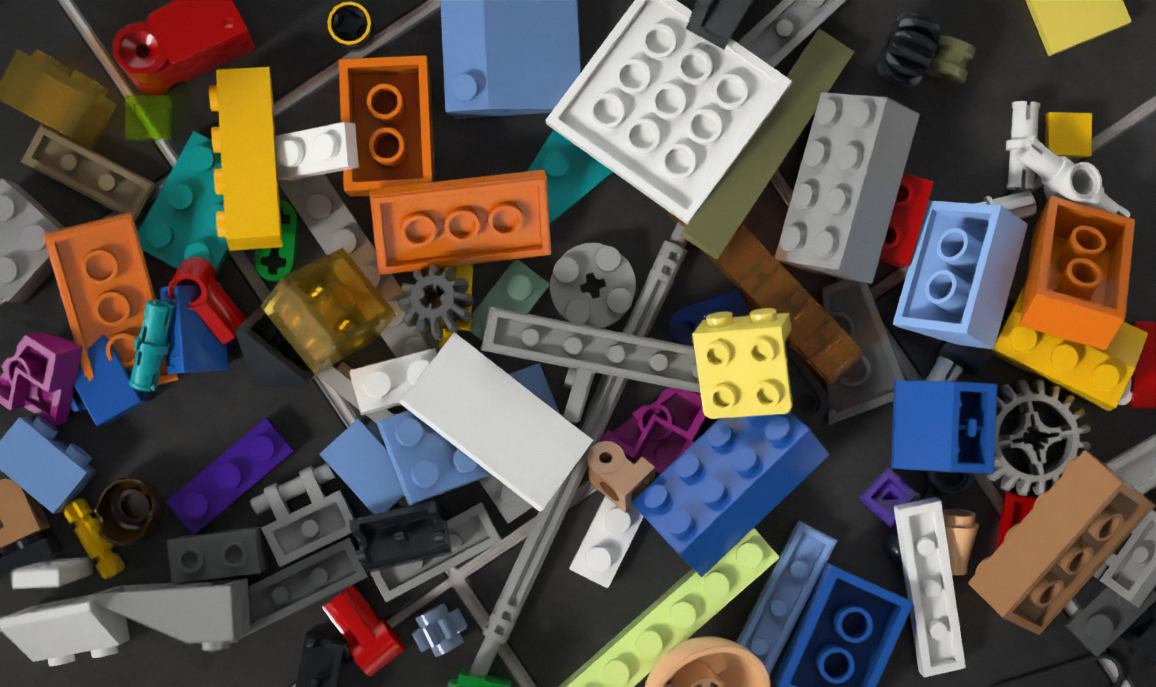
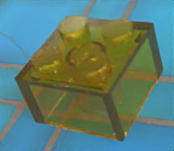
[0,49,117,149]
[261,248,397,375]

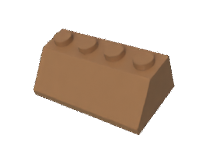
[968,450,1155,635]

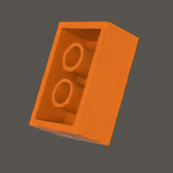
[339,55,436,197]
[1019,195,1135,351]

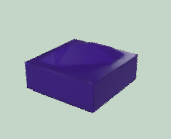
[859,467,923,530]

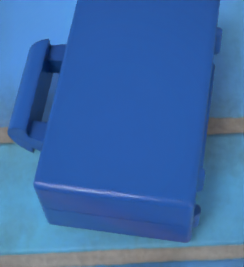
[159,283,235,374]
[70,335,149,426]

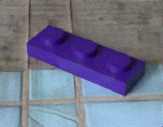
[166,418,296,535]

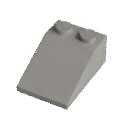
[94,578,250,650]

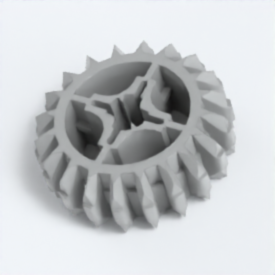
[987,379,1091,496]

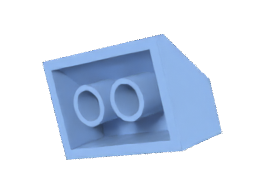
[893,200,1028,349]

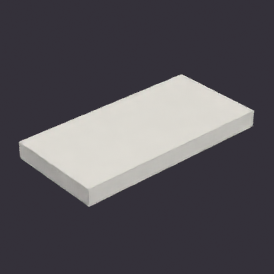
[399,332,593,511]

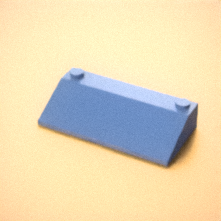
[440,0,581,119]

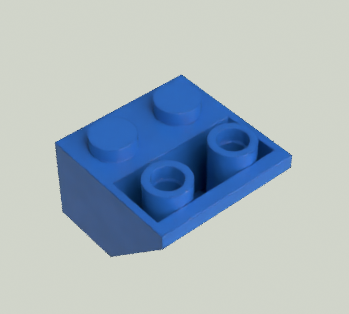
[891,380,997,474]

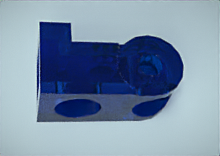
[668,289,749,346]

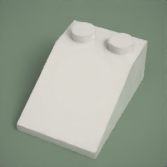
[0,594,130,666]

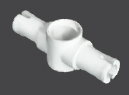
[1015,136,1130,218]

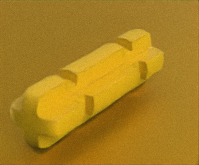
[63,498,125,579]

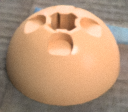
[645,636,770,687]

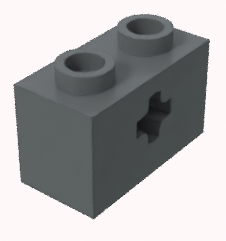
[167,526,268,584]

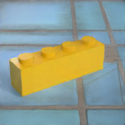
[209,67,283,251]

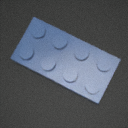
[377,363,560,506]

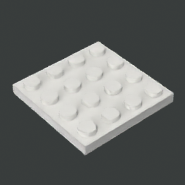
[545,0,792,224]

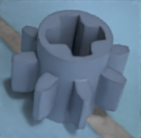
[412,603,468,657]

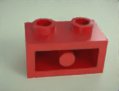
[878,173,934,268]

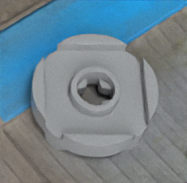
[550,243,636,329]

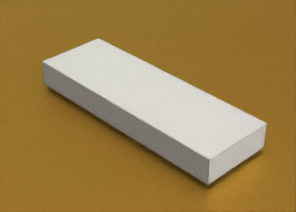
[12,557,93,588]

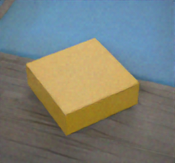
[1045,112,1092,158]

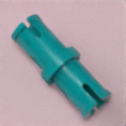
[129,299,175,392]

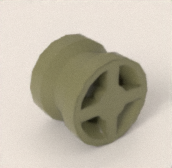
[926,36,976,84]

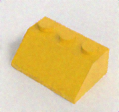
[990,281,1148,411]

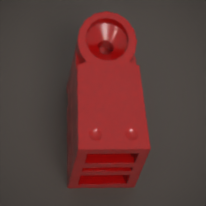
[112,0,256,95]

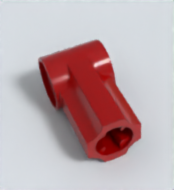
[168,257,247,345]
[322,584,406,677]

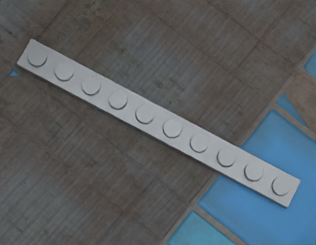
[278,174,533,523]

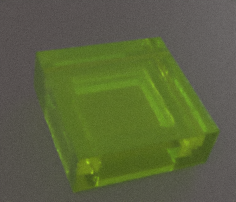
[125,95,172,140]

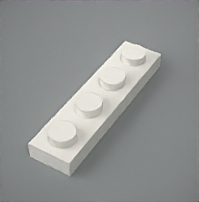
[894,497,966,677]

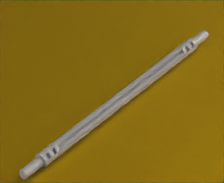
[470,219,688,675]

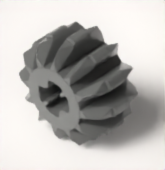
[398,264,474,341]

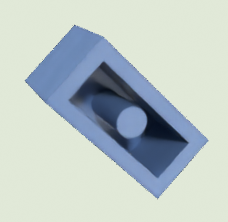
[0,416,98,514]
[319,418,405,514]

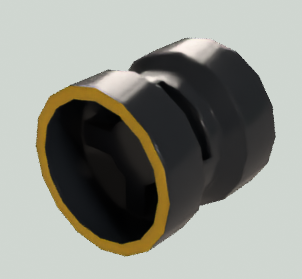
[327,1,375,53]

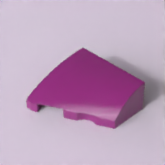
[0,333,83,426]
[600,387,713,475]

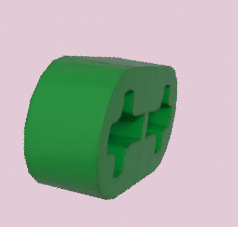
[254,200,300,282]

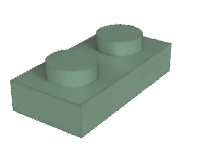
[470,259,550,341]

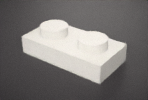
[275,122,359,181]
[349,348,437,415]
[569,496,644,588]

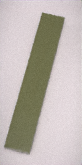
[680,28,854,260]

